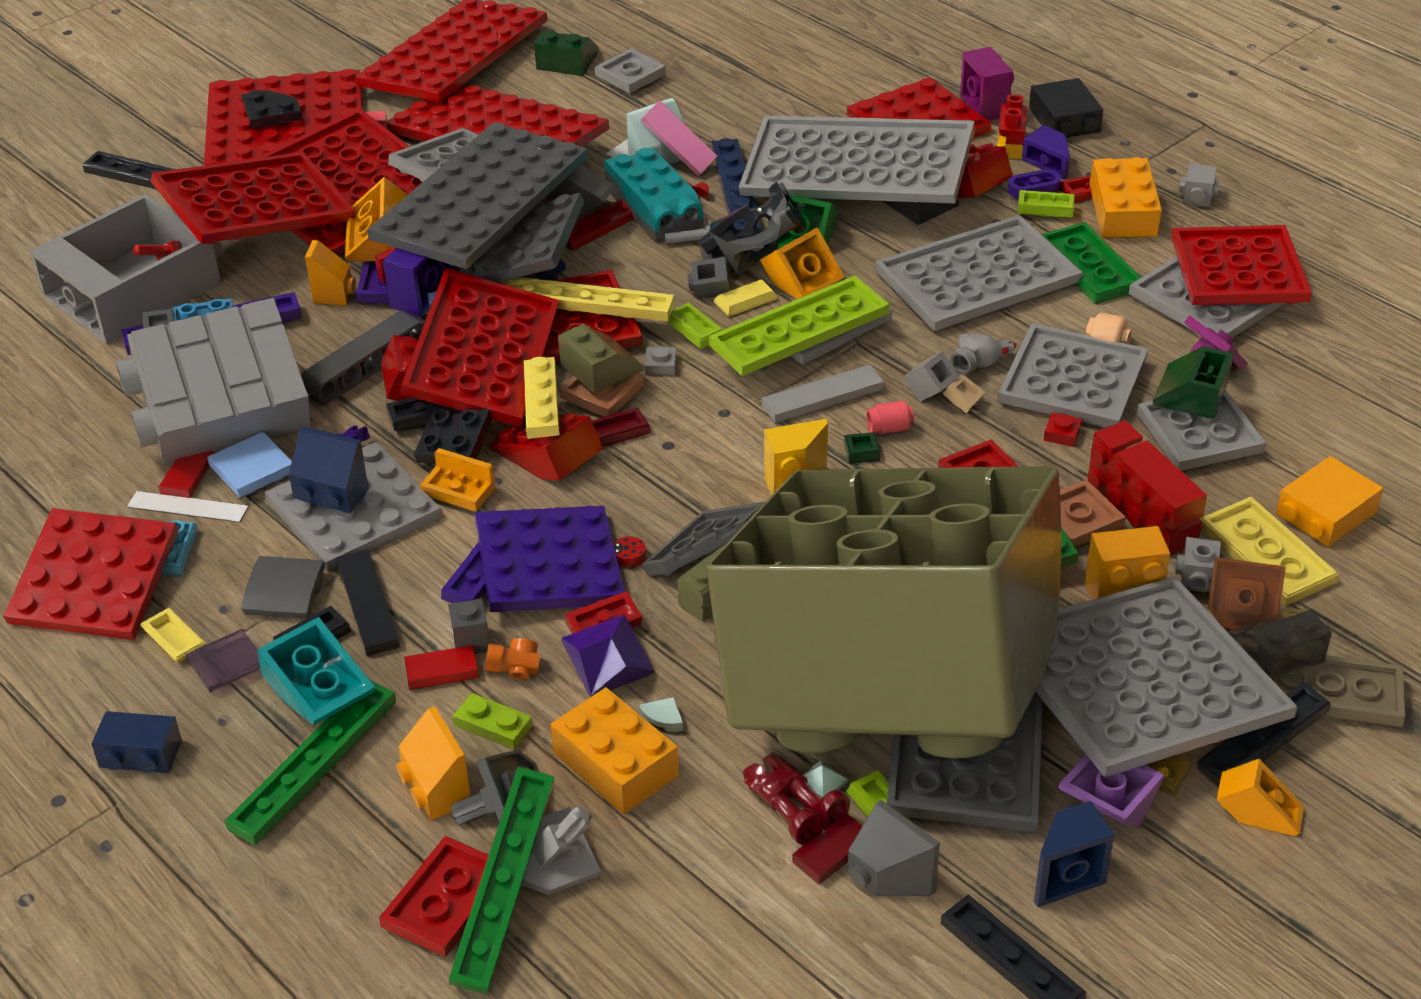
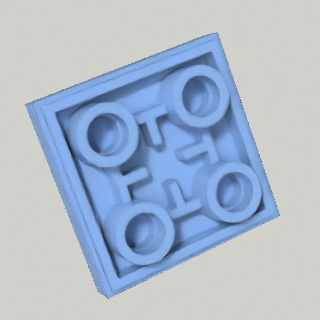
[207,432,292,498]

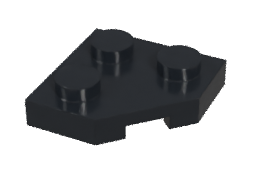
[241,90,303,129]

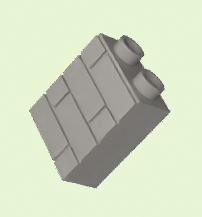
[30,193,223,344]
[116,298,311,467]

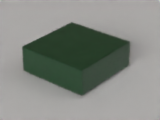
[844,432,880,464]

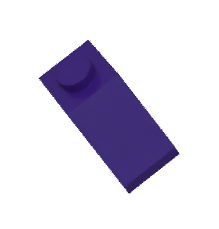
[1022,125,1070,180]

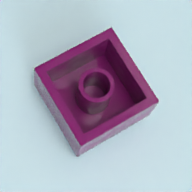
[960,47,1014,121]

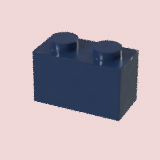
[91,711,182,773]

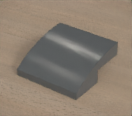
[241,556,325,619]

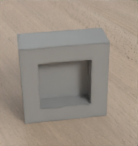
[645,346,676,375]

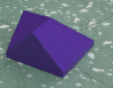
[561,614,654,697]

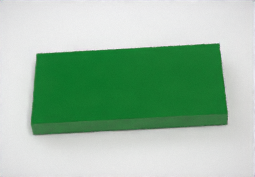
[1041,222,1141,304]

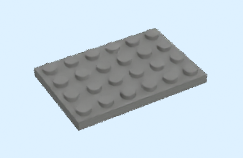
[875,215,1082,331]

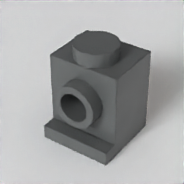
[687,257,731,298]

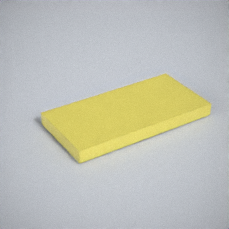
[1200,497,1339,606]

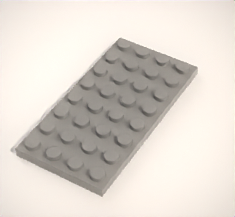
[738,116,975,203]

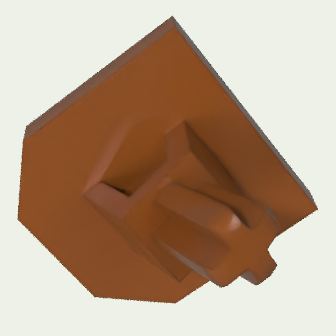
[1208,557,1286,633]

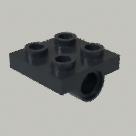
[413,408,493,464]

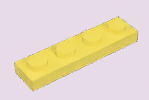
[524,357,560,439]

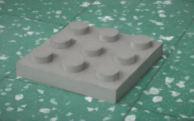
[1137,390,1266,471]

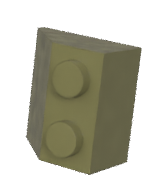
[558,324,644,394]

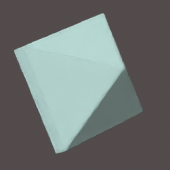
[803,760,848,797]

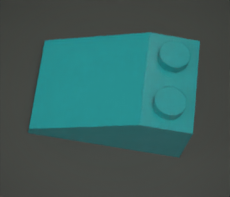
[257,617,375,726]

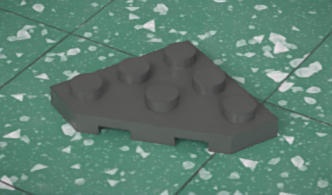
[642,501,766,577]

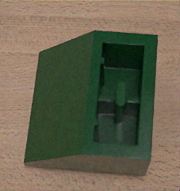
[1152,346,1234,419]

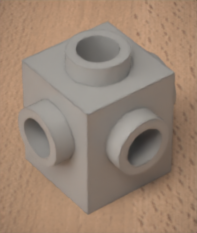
[1175,537,1221,593]

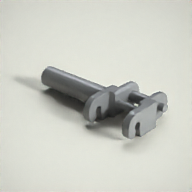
[664,220,711,244]

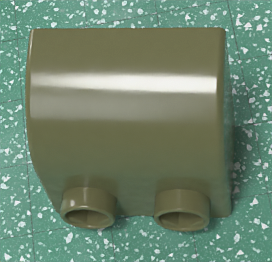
[706,466,1061,759]

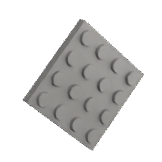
[388,128,478,182]
[1129,256,1286,338]
[998,323,1148,428]
[265,442,442,572]

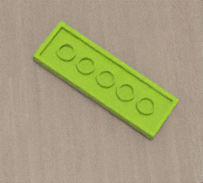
[709,275,890,376]

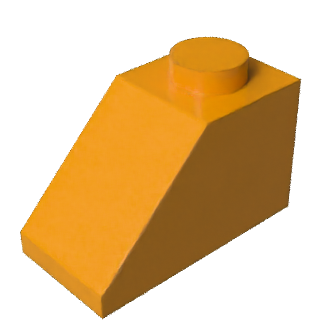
[305,240,356,306]
[1216,759,1304,836]

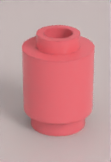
[866,400,914,435]

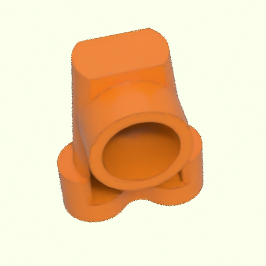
[485,638,540,680]

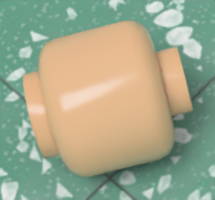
[1086,312,1132,344]

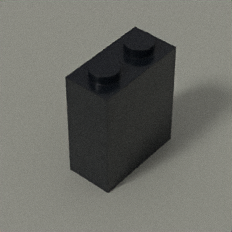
[1029,78,1103,138]

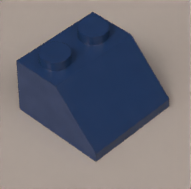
[289,426,369,513]
[1034,801,1114,907]

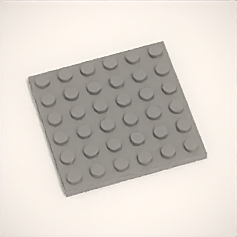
[1036,576,1297,777]

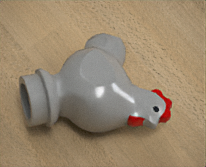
[950,333,1016,375]

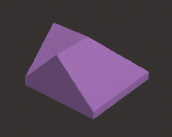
[1059,755,1164,827]

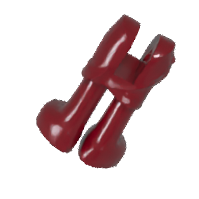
[743,752,851,845]

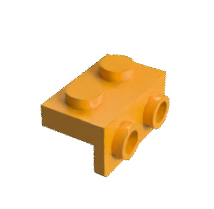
[420,448,496,512]

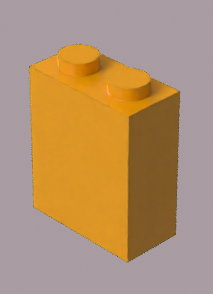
[1276,456,1384,547]

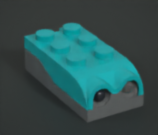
[605,147,704,241]

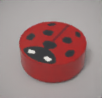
[614,536,646,567]

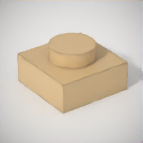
[943,374,986,414]

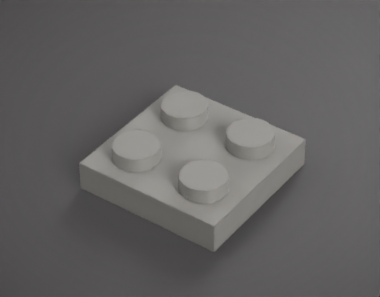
[595,48,666,94]

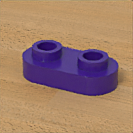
[1008,169,1061,200]

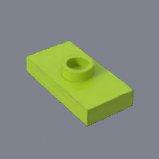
[1017,190,1075,218]
[666,302,723,349]

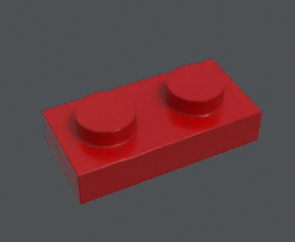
[565,591,642,634]

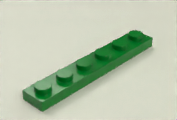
[225,680,396,845]
[449,767,554,995]

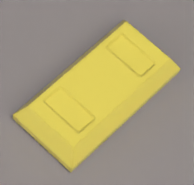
[714,279,778,317]
[140,608,206,664]

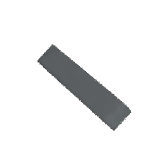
[301,311,425,403]

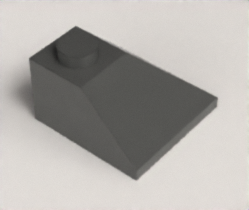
[848,800,940,896]

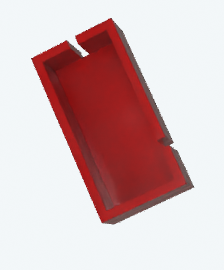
[1087,420,1207,556]

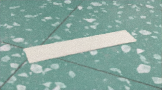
[127,491,248,522]

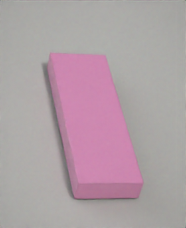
[640,100,717,176]

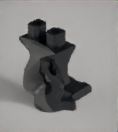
[700,182,806,276]

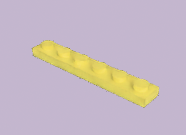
[501,277,675,322]

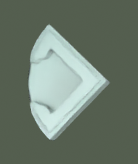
[639,697,683,732]

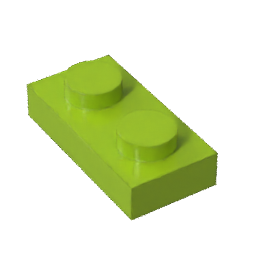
[452,692,533,750]

